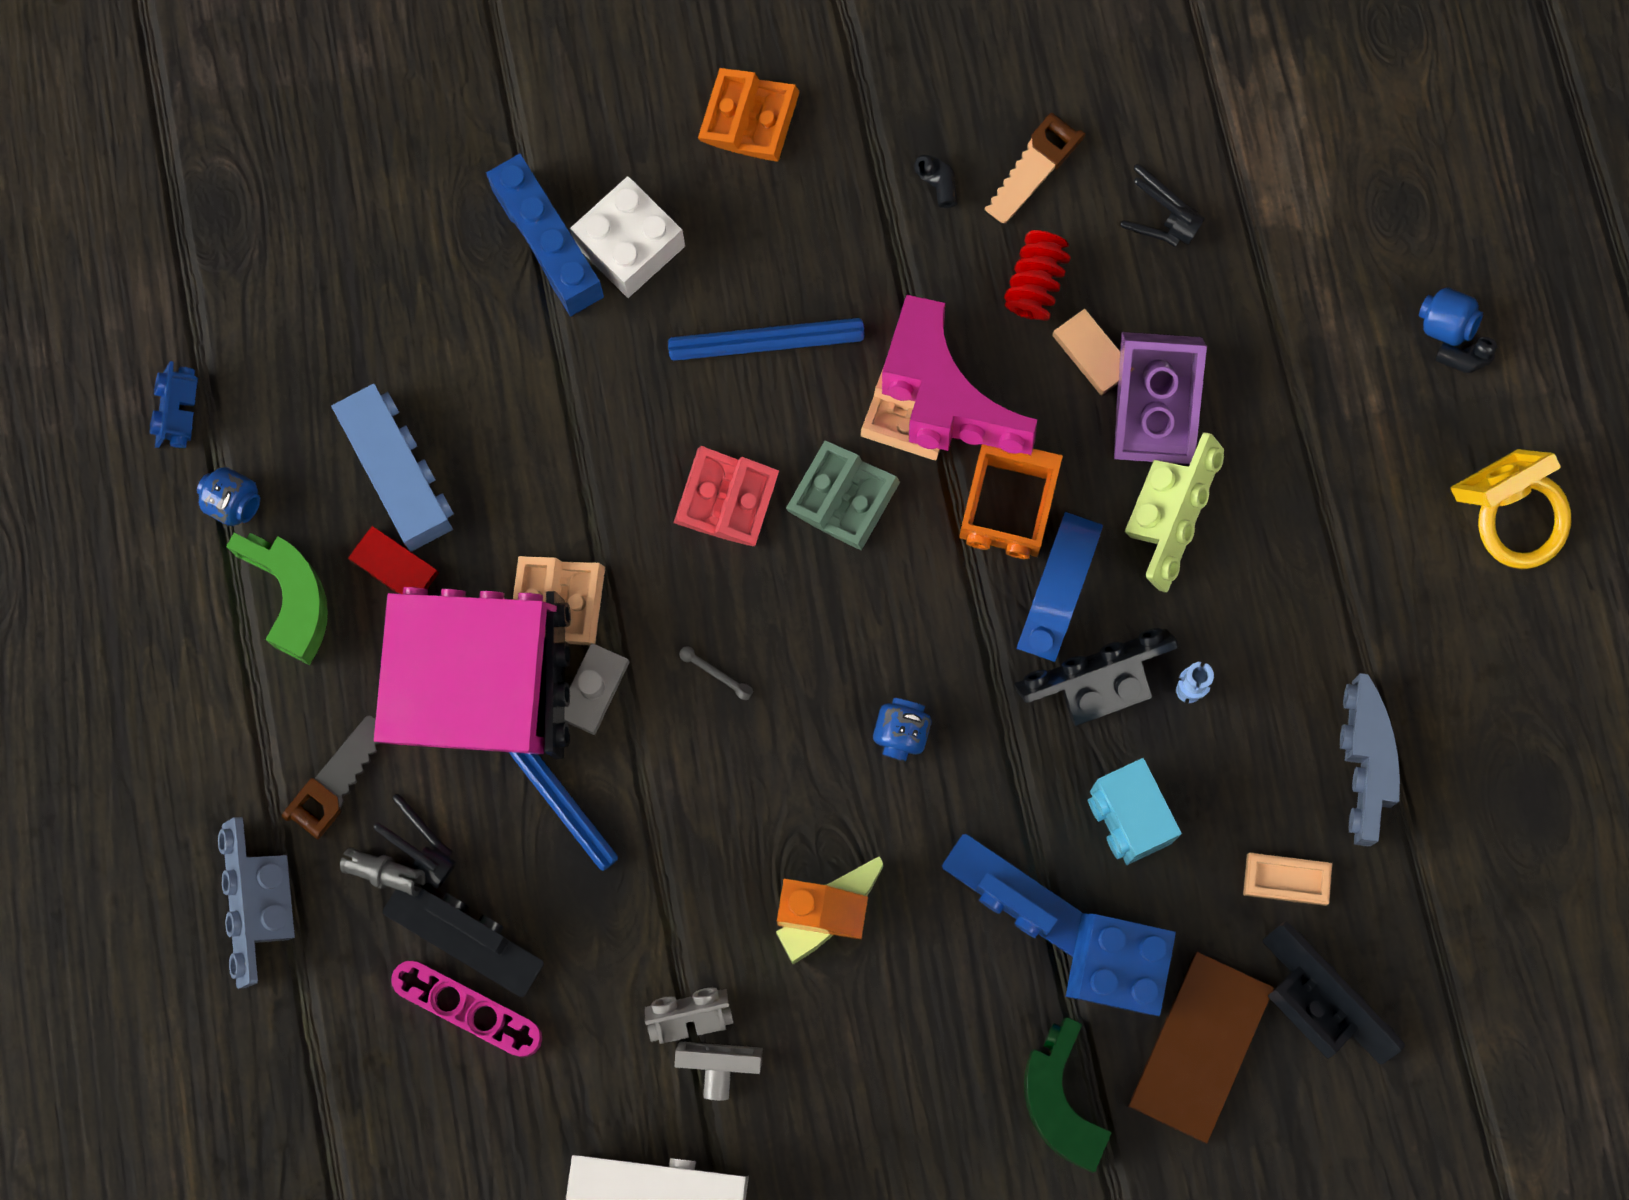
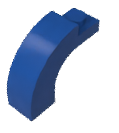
[1017,512,1103,662]

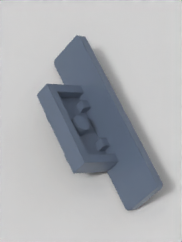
[218,817,295,989]

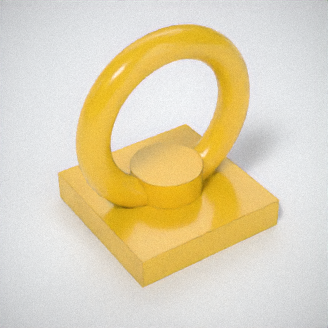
[1450,449,1571,569]

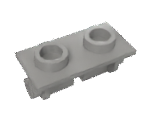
[645,987,734,1044]

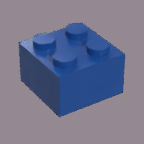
[1065,914,1176,1016]

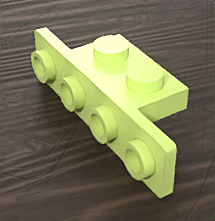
[1125,432,1224,592]

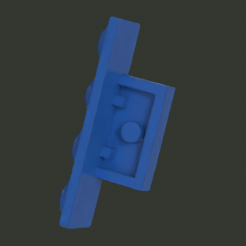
[942,834,1084,957]

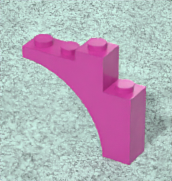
[882,295,1037,455]

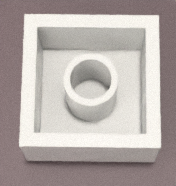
[570,176,685,298]

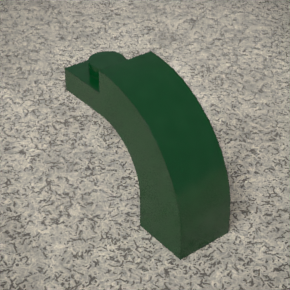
[1024,1017,1112,1173]

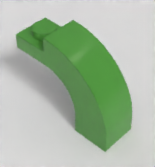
[226,533,328,665]

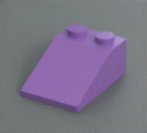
[1114,332,1207,464]

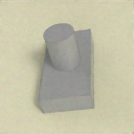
[564,643,629,735]
[675,1041,763,1101]

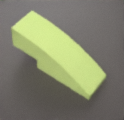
[776,857,883,964]

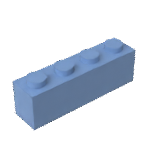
[331,384,454,552]

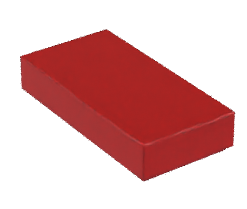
[348,526,439,594]

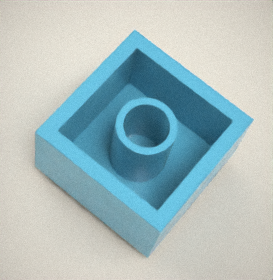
[1088,758,1182,865]

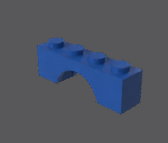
[486,154,604,317]

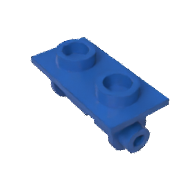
[150,361,198,448]

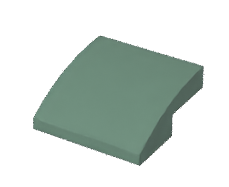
[786,441,900,551]

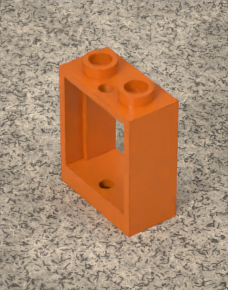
[959,444,1063,559]

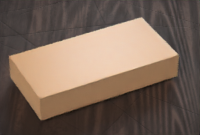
[1052,309,1134,396]
[1243,853,1332,906]

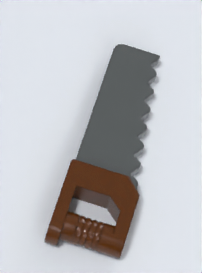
[282,715,380,839]

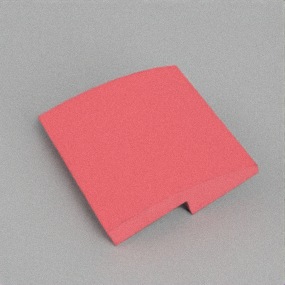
[673,446,779,546]

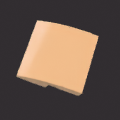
[860,367,940,461]
[513,556,605,645]

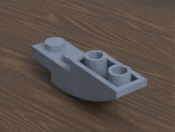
[1340,673,1400,847]

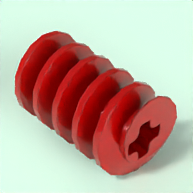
[1004,230,1071,321]

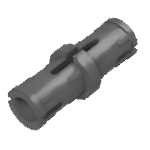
[340,847,425,896]

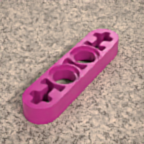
[391,961,542,1057]

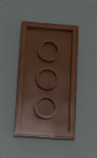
[1127,952,1274,1144]

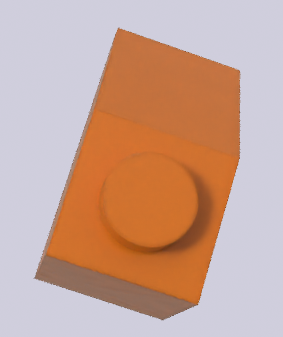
[777,879,868,939]

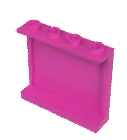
[374,587,557,754]

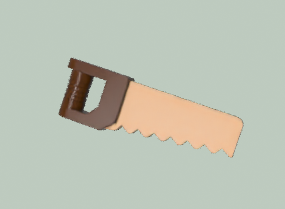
[985,112,1086,224]

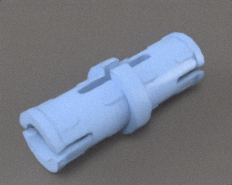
[1176,662,1214,703]

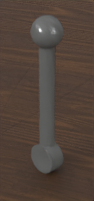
[679,646,753,700]

